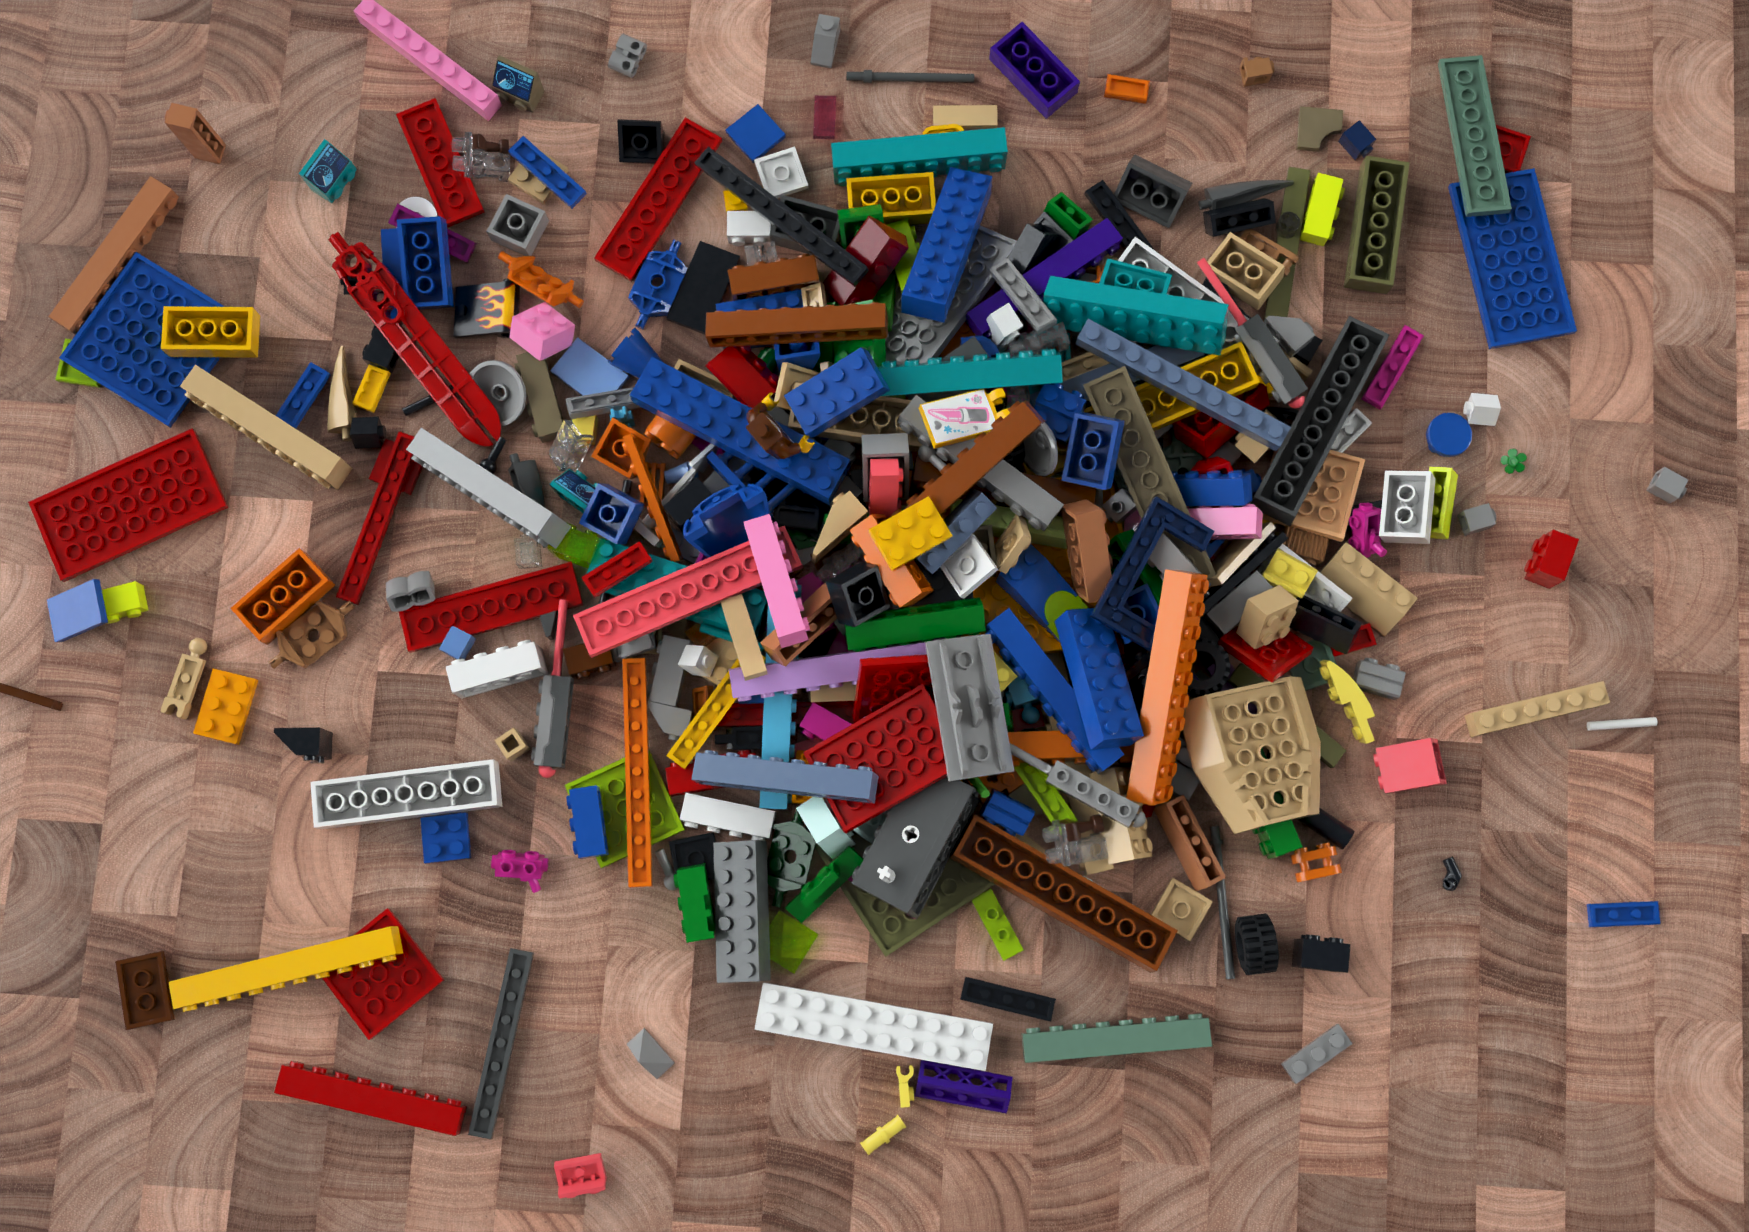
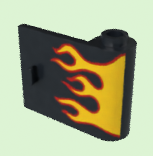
[453,279,520,338]

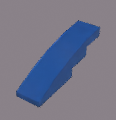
[381,228,403,319]

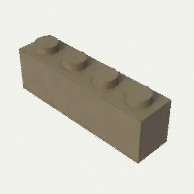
[514,352,568,443]

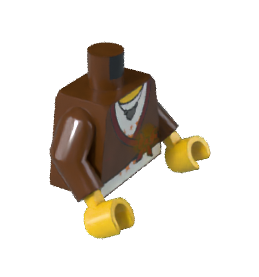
[746,393,815,460]

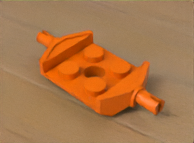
[498,251,584,308]

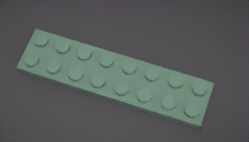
[1438,55,1512,217]

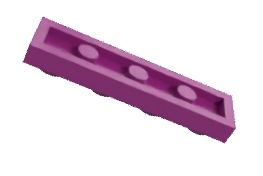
[388,203,477,263]

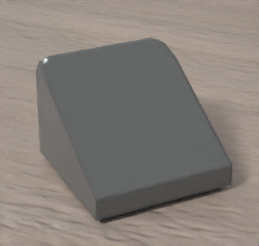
[540,611,558,640]

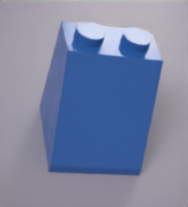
[774,342,821,372]

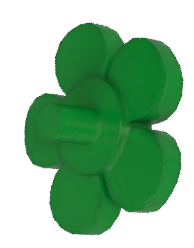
[1501,448,1527,474]

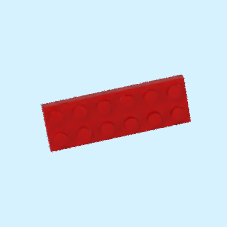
[396,98,485,228]

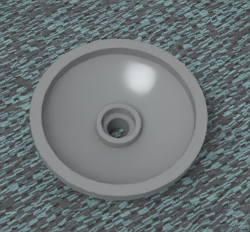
[470,360,526,426]
[1023,422,1058,476]

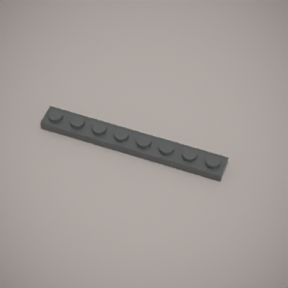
[468,948,534,1139]

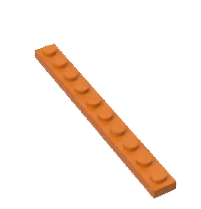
[622,658,653,888]

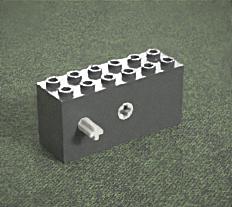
[851,776,982,919]

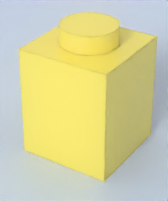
[570,415,599,447]

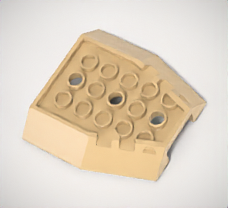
[1182,676,1321,834]

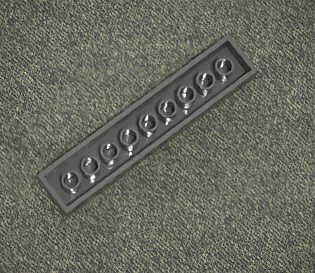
[1251,316,1389,526]

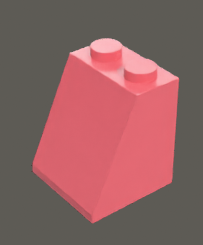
[1373,738,1447,793]

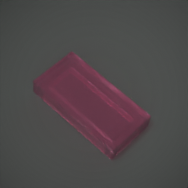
[813,95,836,139]

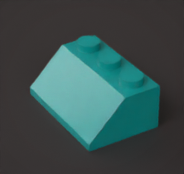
[1099,258,1172,294]

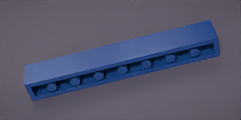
[985,608,1124,774]

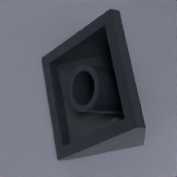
[617,119,664,163]

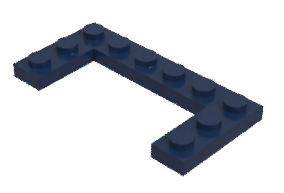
[1090,496,1214,651]

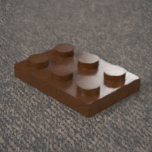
[115,951,175,1030]

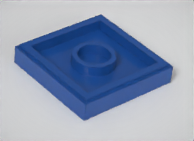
[725,104,786,163]

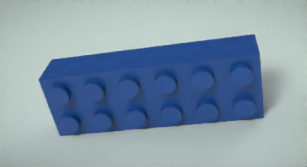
[1055,608,1144,750]

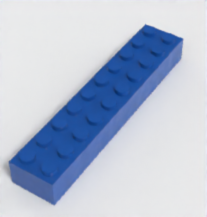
[630,357,851,505]

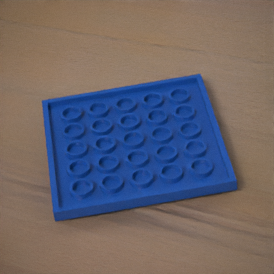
[59,252,225,428]

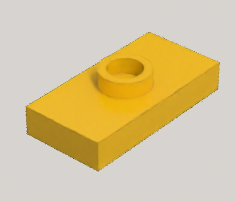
[352,364,391,413]

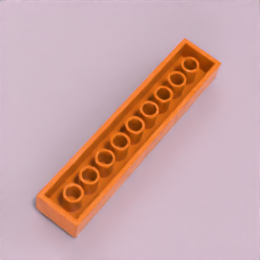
[1126,569,1209,806]

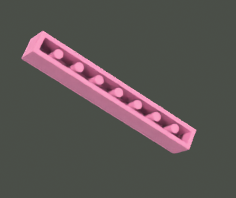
[354,0,502,121]

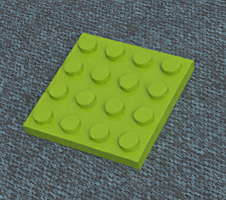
[565,749,685,868]

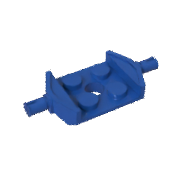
[628,239,688,330]

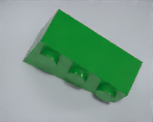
[674,863,716,943]

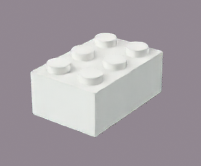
[1379,471,1436,544]

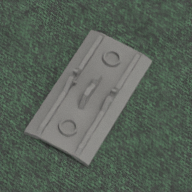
[925,634,1015,782]

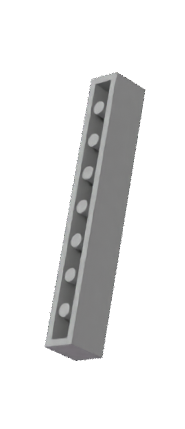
[898,395,1064,531]

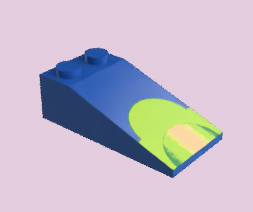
[995,543,1088,644]

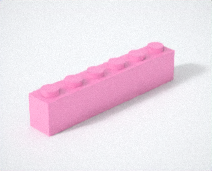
[1124,504,1263,540]
[743,514,810,648]

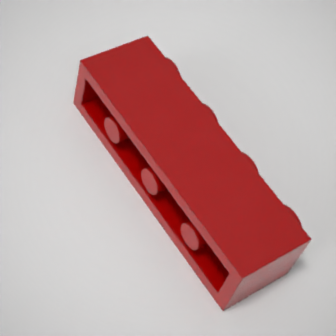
[665,750,757,797]

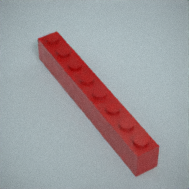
[274,1061,467,1136]

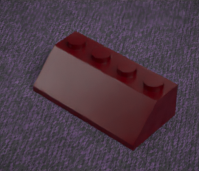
[822,215,909,305]

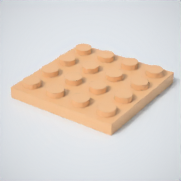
[1262,449,1365,542]

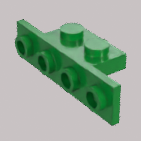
[785,845,864,923]

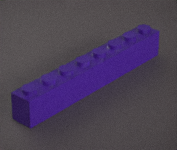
[965,218,1123,339]

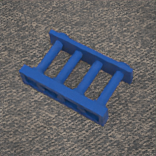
[706,451,805,522]

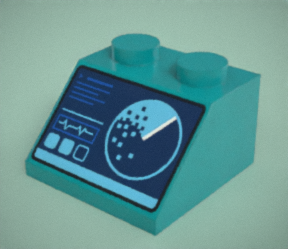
[299,139,357,203]
[550,469,597,513]

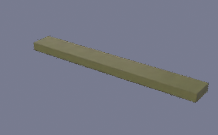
[1264,167,1310,320]

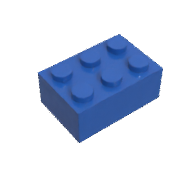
[1061,412,1125,490]

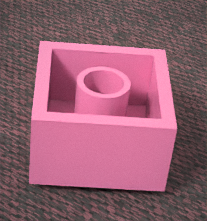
[509,302,575,361]

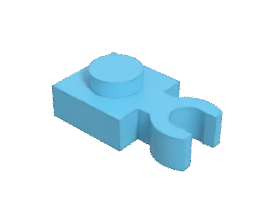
[609,406,635,427]

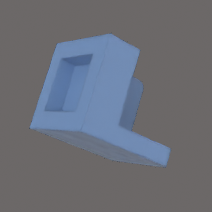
[439,626,476,659]

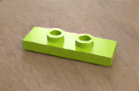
[971,889,1023,961]

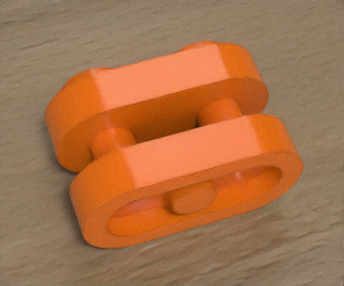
[1290,842,1342,883]

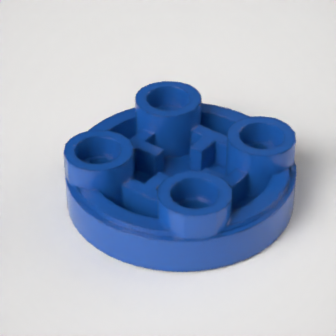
[1426,413,1472,457]

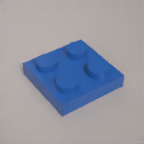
[420,812,471,864]

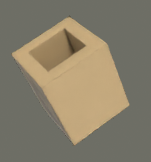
[495,727,530,762]

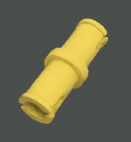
[860,1115,906,1155]

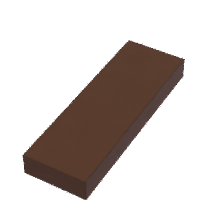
[0,683,63,711]

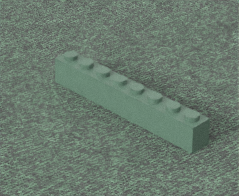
[1021,1013,1212,1063]

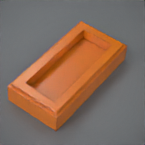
[1104,74,1150,104]

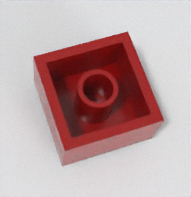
[1524,529,1579,589]

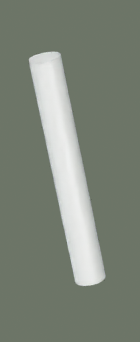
[1587,717,1657,731]

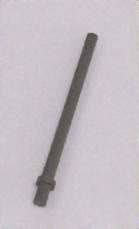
[1209,826,1235,979]

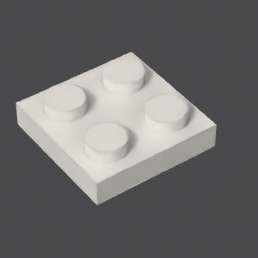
[754,147,809,198]
[940,534,999,599]

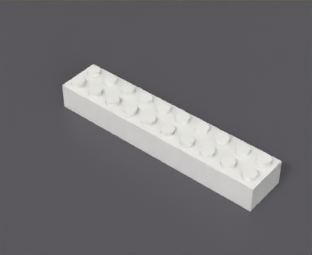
[754,982,993,1071]

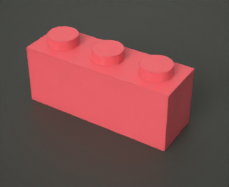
[868,459,903,519]

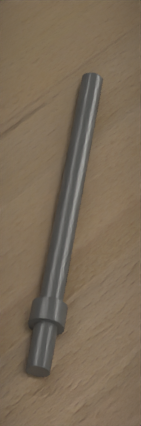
[846,70,974,83]

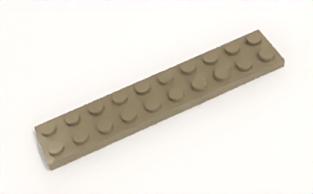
[1083,366,1216,579]

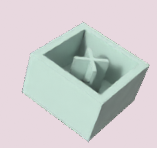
[796,797,855,859]

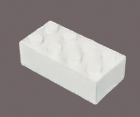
[446,640,548,699]

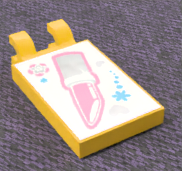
[919,388,1010,449]

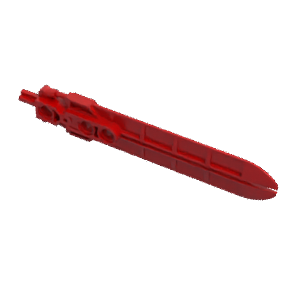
[328,232,501,447]

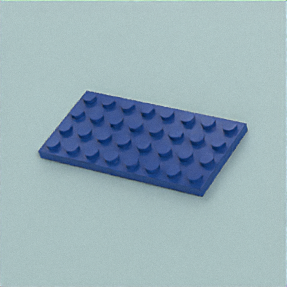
[1448,168,1577,349]

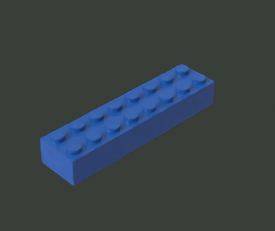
[901,167,992,323]

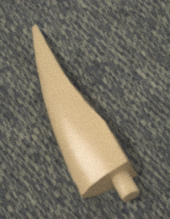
[327,346,357,441]

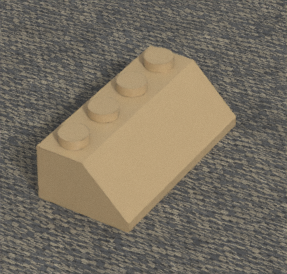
[1320,542,1418,637]

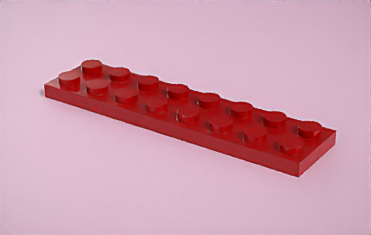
[594,117,722,282]
[398,561,584,653]

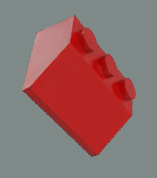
[706,346,779,408]

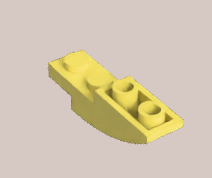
[1320,660,1375,744]

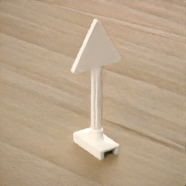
[634,444,719,548]

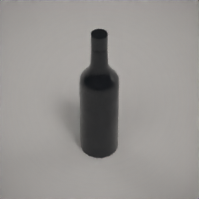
[1282,796,1355,850]

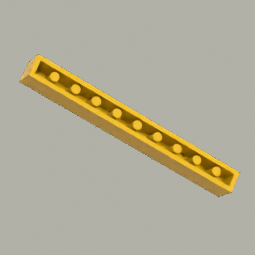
[169,926,403,1012]

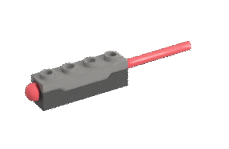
[1197,258,1308,409]
[531,600,574,778]

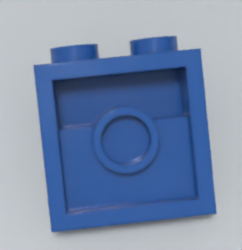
[1034,383,1087,445]

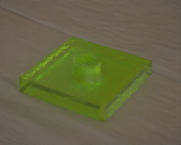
[769,910,819,974]

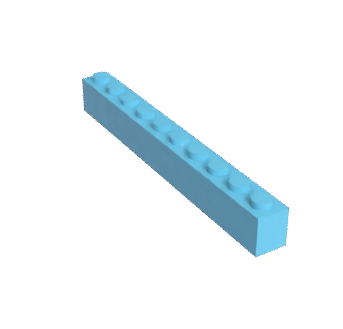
[759,580,802,809]

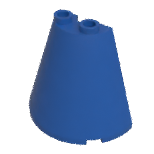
[683,484,770,558]

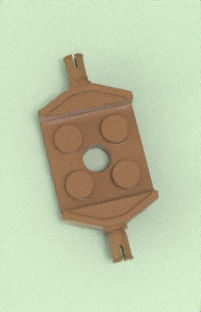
[268,600,355,669]

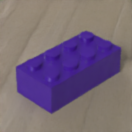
[989,21,1080,119]

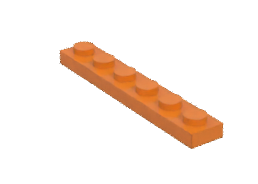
[622,434,683,562]

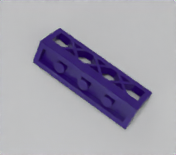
[915,1060,1013,1114]

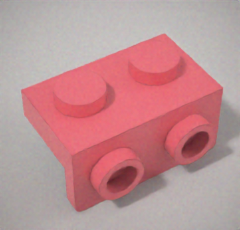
[554,1153,607,1199]

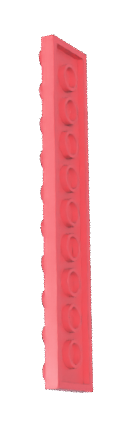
[573,526,803,658]

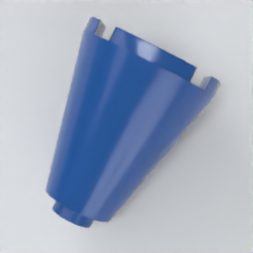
[608,328,664,378]

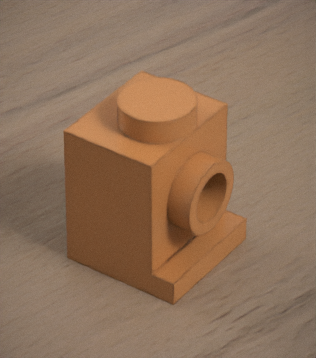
[1239,57,1275,87]

